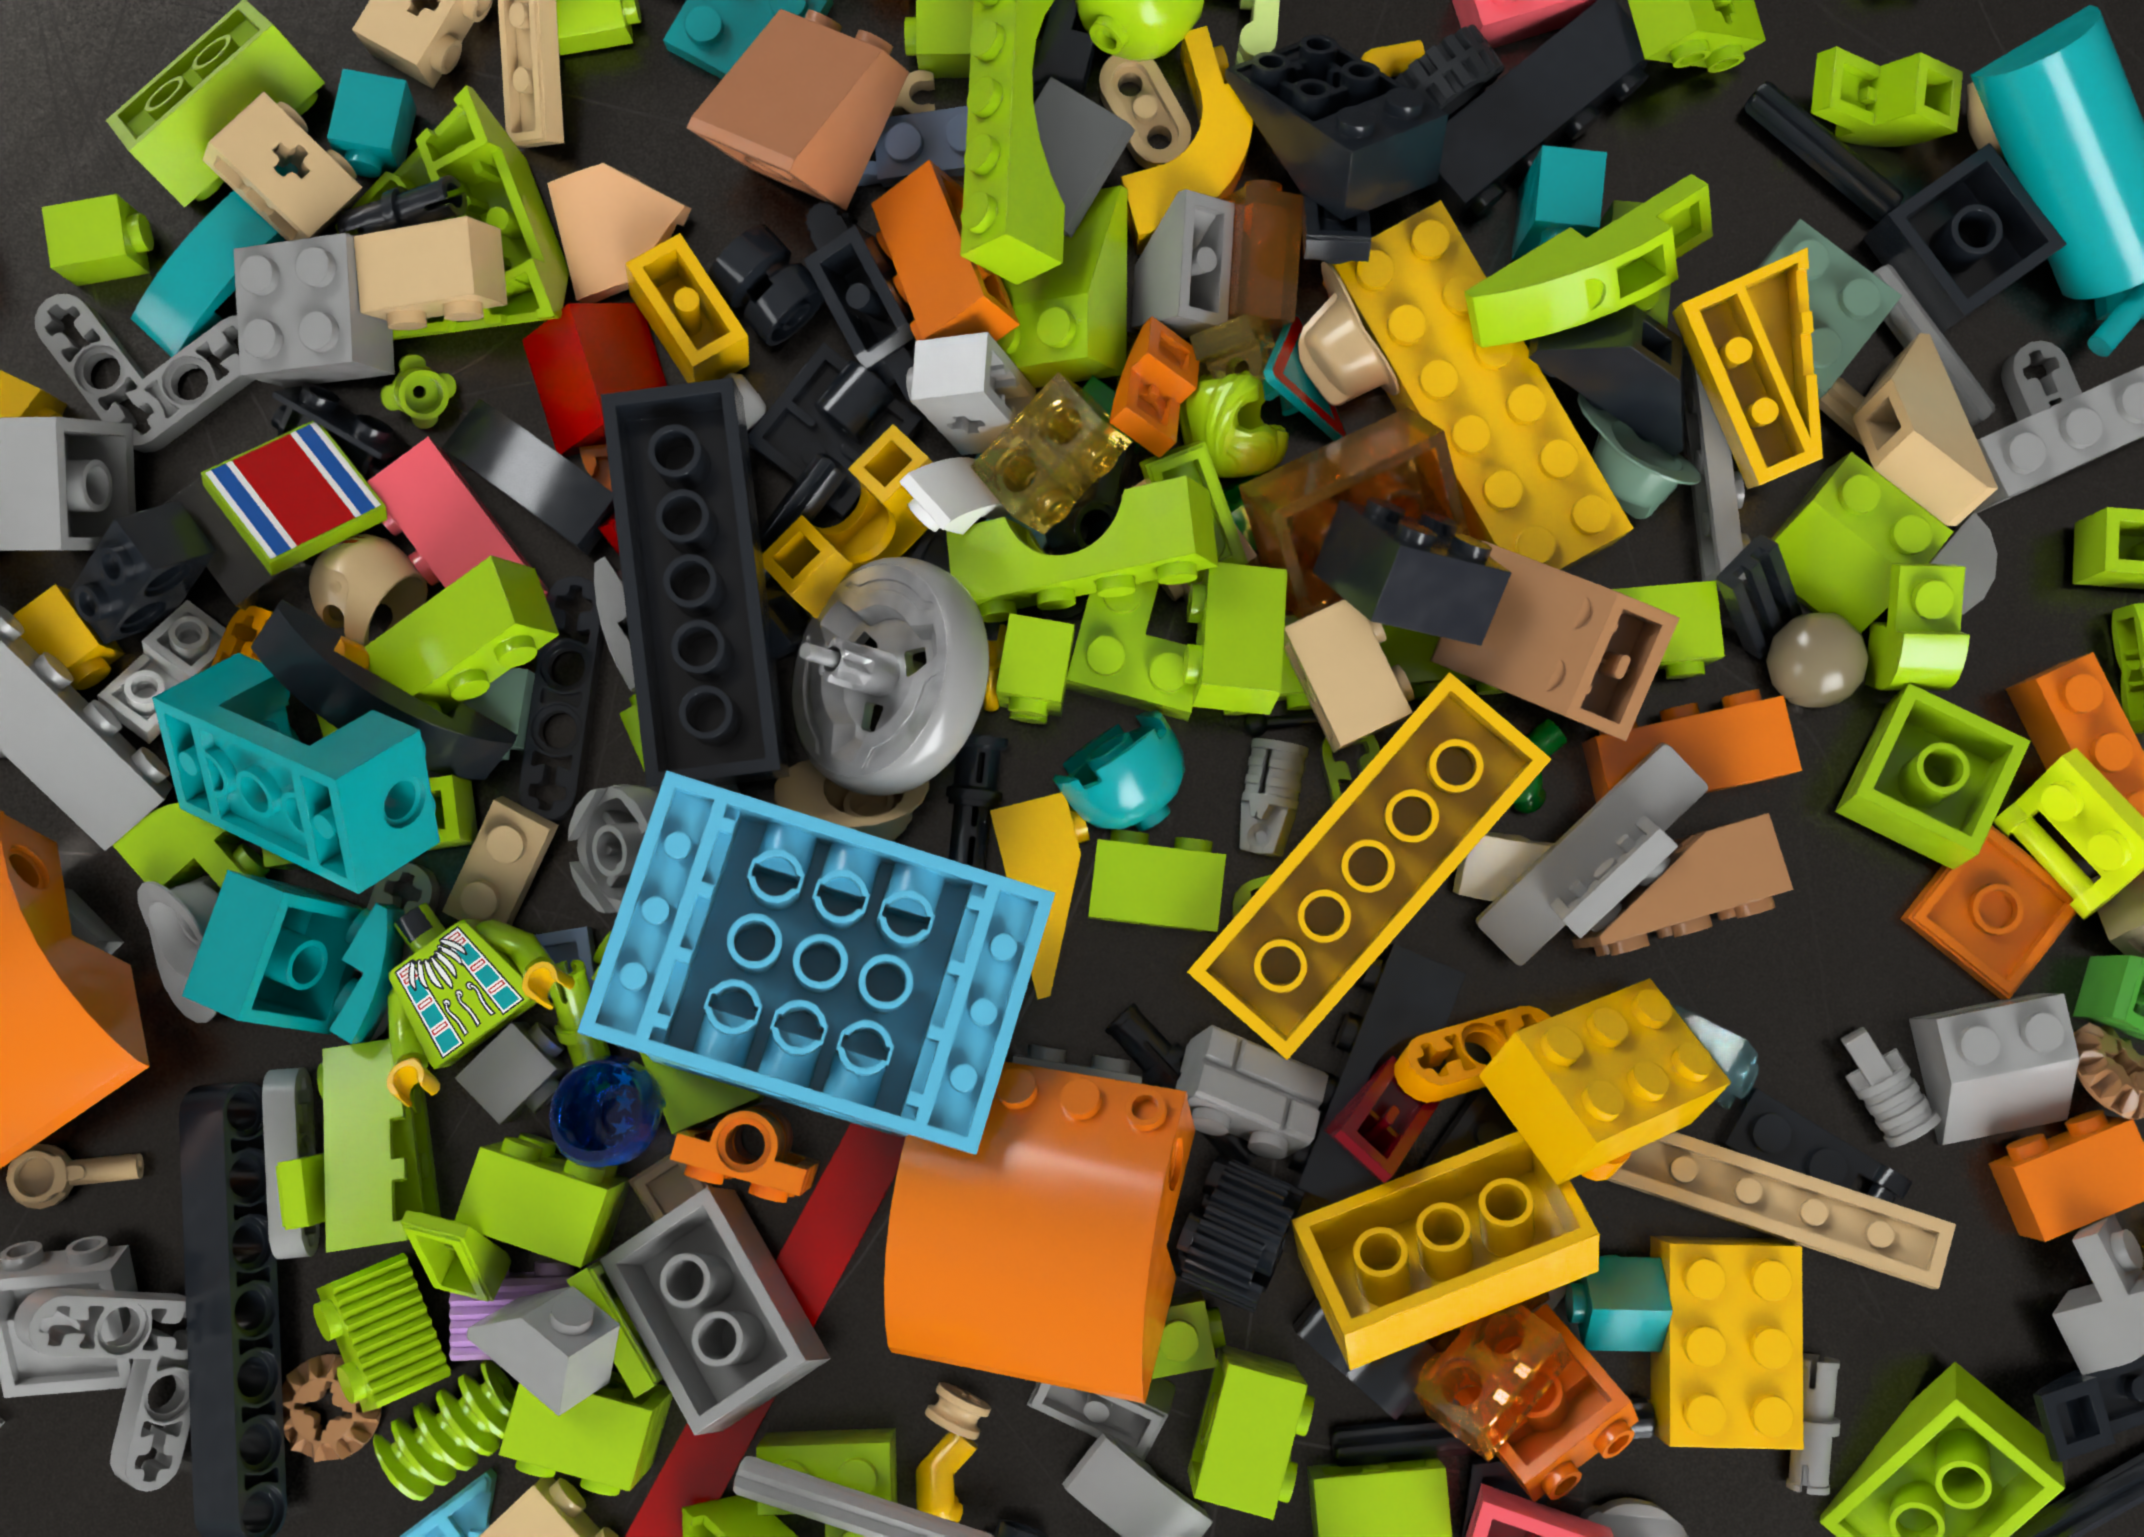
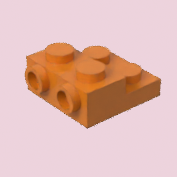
[1443,1303,1639,1502]

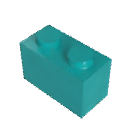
[1511,145,1607,261]

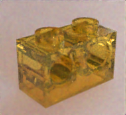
[970,372,1132,535]

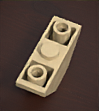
[1852,333,1998,526]

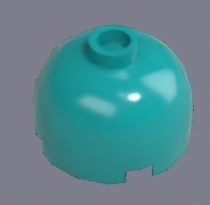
[1053,710,1185,831]

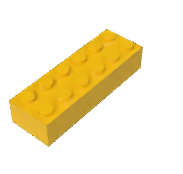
[1323,200,1634,572]
[1187,672,1551,1060]

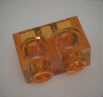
[1413,1303,1572,1462]

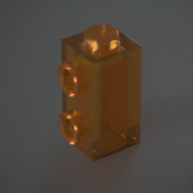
[1222,180,1302,332]

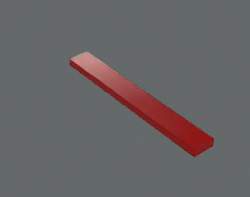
[625,1123,905,1537]

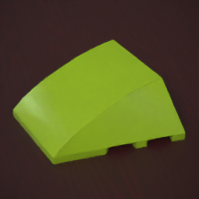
[335,85,569,340]

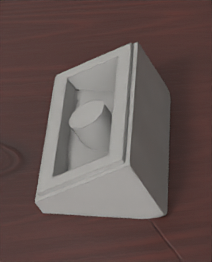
[1027,1378,1176,1460]

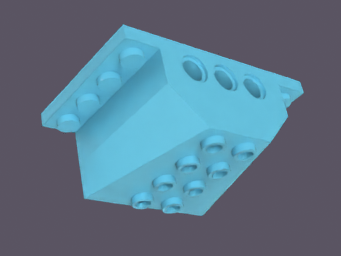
[577,770,1055,1155]

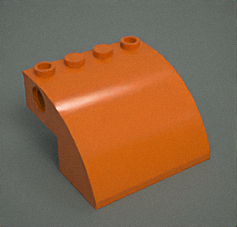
[0,810,150,1169]
[884,1062,1196,1404]

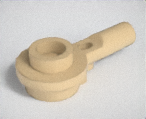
[6,1144,144,1209]

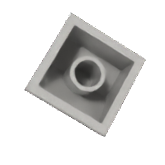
[1909,993,2079,1145]

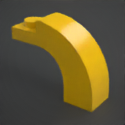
[1120,26,1253,255]

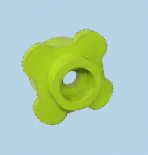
[380,354,456,429]

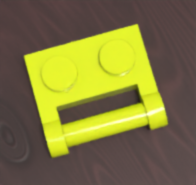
[1993,748,2144,920]

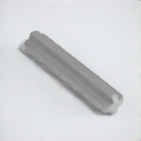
[1873,264,1995,428]

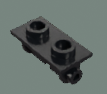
[271,383,411,481]

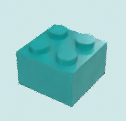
[182,870,365,1035]

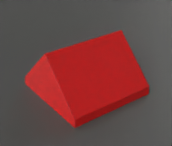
[522,303,668,458]

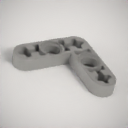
[35,294,254,453]
[14,1287,190,1492]

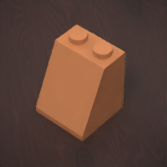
[687,9,909,211]

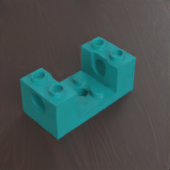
[152,653,440,894]

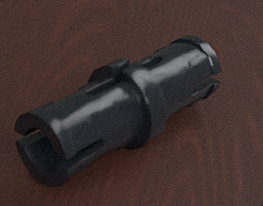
[337,175,468,236]

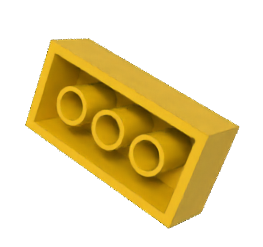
[1291,1131,1600,1370]

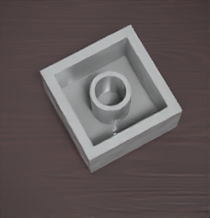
[234,233,395,388]
[0,417,136,551]

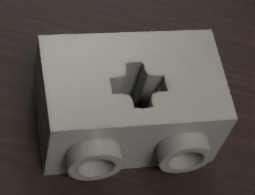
[906,332,1036,455]

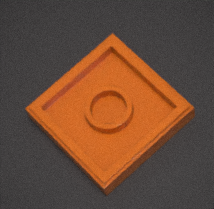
[1900,825,2077,1000]

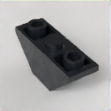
[1528,305,1685,457]

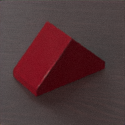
[1323,1056,1442,1183]

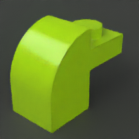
[1811,46,1963,147]
[1865,563,1970,691]
[112,803,270,889]

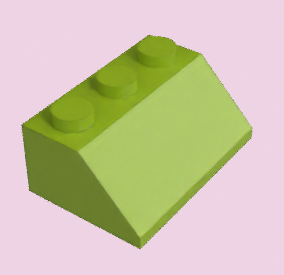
[106,0,325,208]

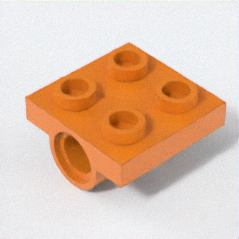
[670,1105,821,1203]

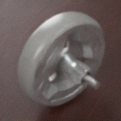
[790,557,989,796]

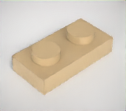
[442,796,559,926]

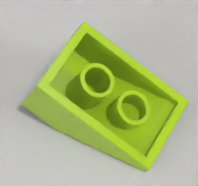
[997,185,1128,388]
[1820,1362,2065,1537]

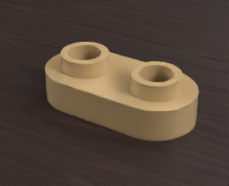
[1099,55,1191,169]

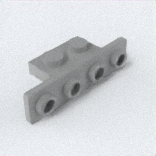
[1476,743,1708,966]

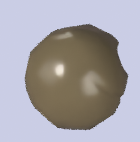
[1766,612,1869,708]

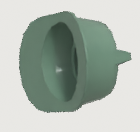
[1577,393,1701,519]

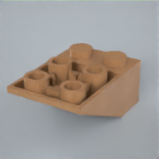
[1430,540,1680,741]
[1572,813,1794,957]

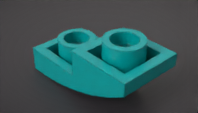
[328,903,405,1044]

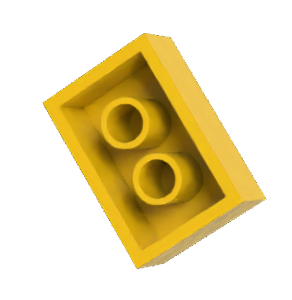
[1479,978,1732,1185]
[1650,1236,1804,1450]

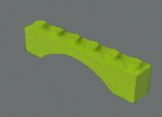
[960,0,1065,285]

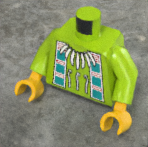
[387,903,575,1108]

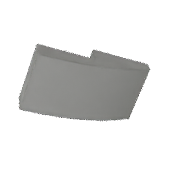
[594,556,636,693]
[1062,1432,1213,1537]

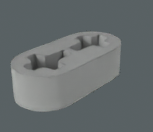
[2001,340,2082,421]

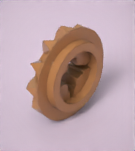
[2074,1022,2144,1120]
[282,1354,382,1462]

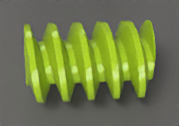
[373,1360,516,1501]

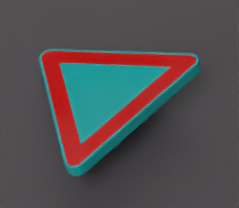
[1262,314,1347,443]

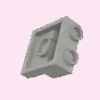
[0,1236,138,1398]

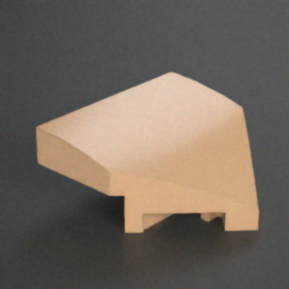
[547,163,692,303]

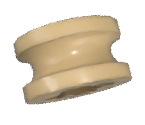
[925,1382,991,1440]

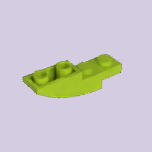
[1464,174,1713,347]

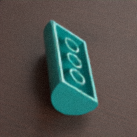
[1970,5,2144,300]

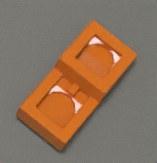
[1109,316,1201,458]

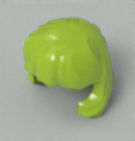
[1179,370,1289,478]

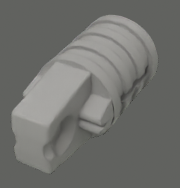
[1239,738,1309,857]
[1841,1027,1941,1148]

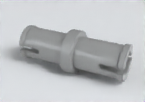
[1786,1353,1841,1495]

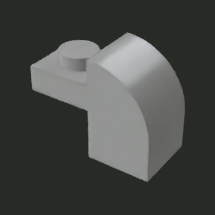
[2052,1214,2144,1375]

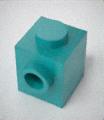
[327,69,417,178]
[1565,1255,1673,1352]

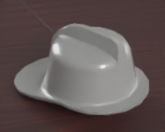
[137,875,221,1023]

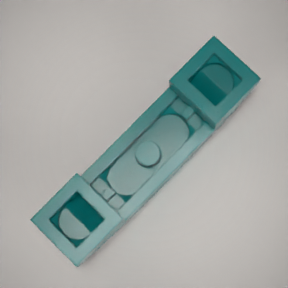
[131,163,299,357]

